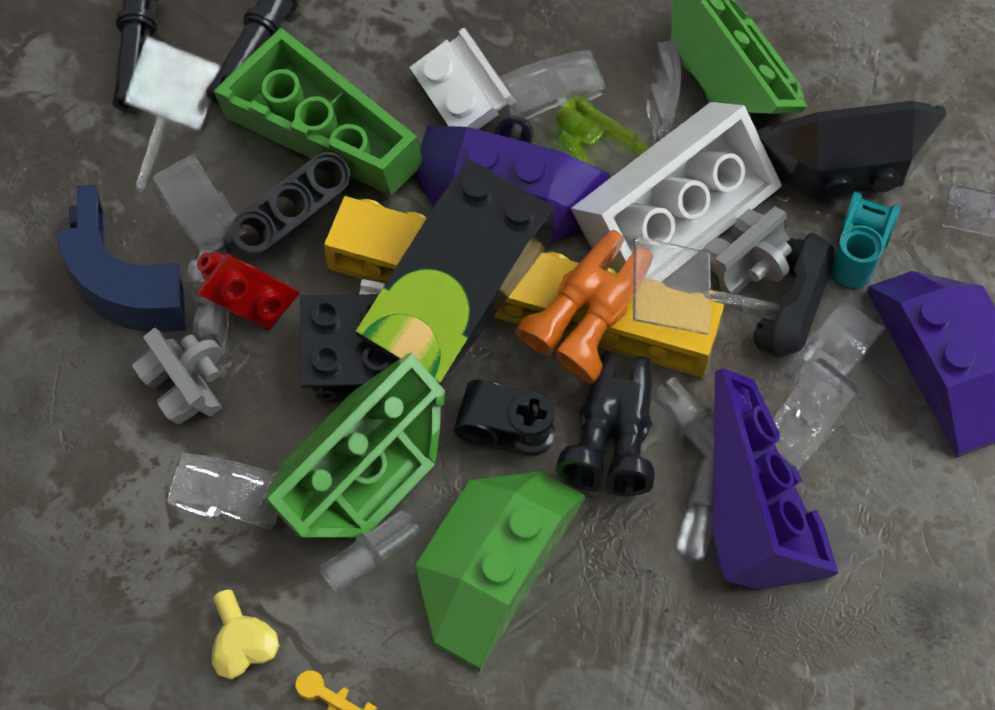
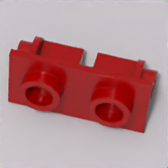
[196,251,300,330]

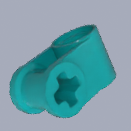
[831,191,901,289]

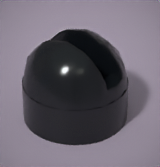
[494,116,534,144]

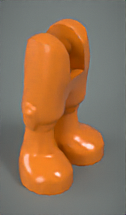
[514,230,652,384]

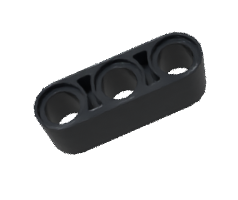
[223,152,350,261]

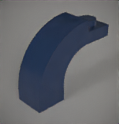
[57,184,186,332]

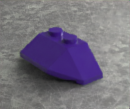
[415,126,611,246]
[867,271,995,457]

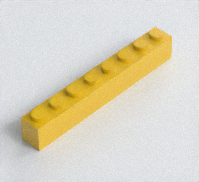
[324,196,725,378]

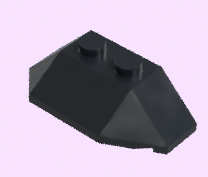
[757,101,947,198]

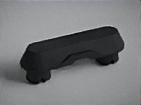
[753,233,835,358]

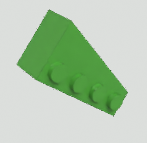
[214,27,423,196]

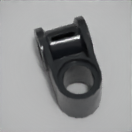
[453,379,555,455]

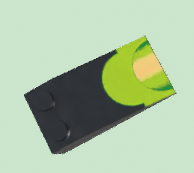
[356,159,555,386]

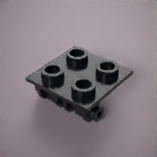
[300,294,397,401]

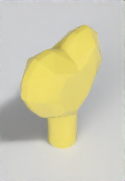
[211,590,280,679]

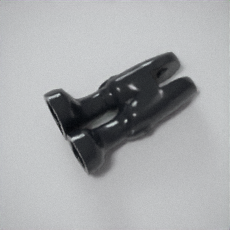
[556,350,655,496]

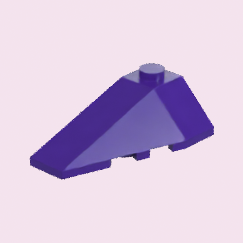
[713,367,839,590]

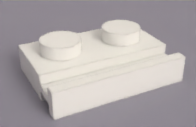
[410,28,516,129]

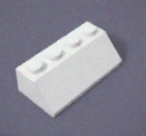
[571,102,782,283]

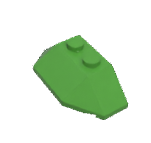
[671,0,808,114]
[264,353,445,537]
[415,471,585,672]

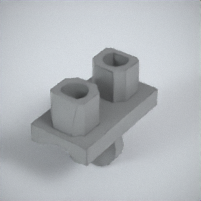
[703,206,792,298]
[132,328,222,425]

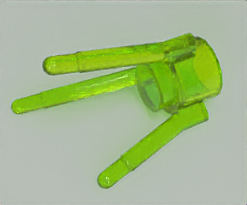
[557,95,651,166]

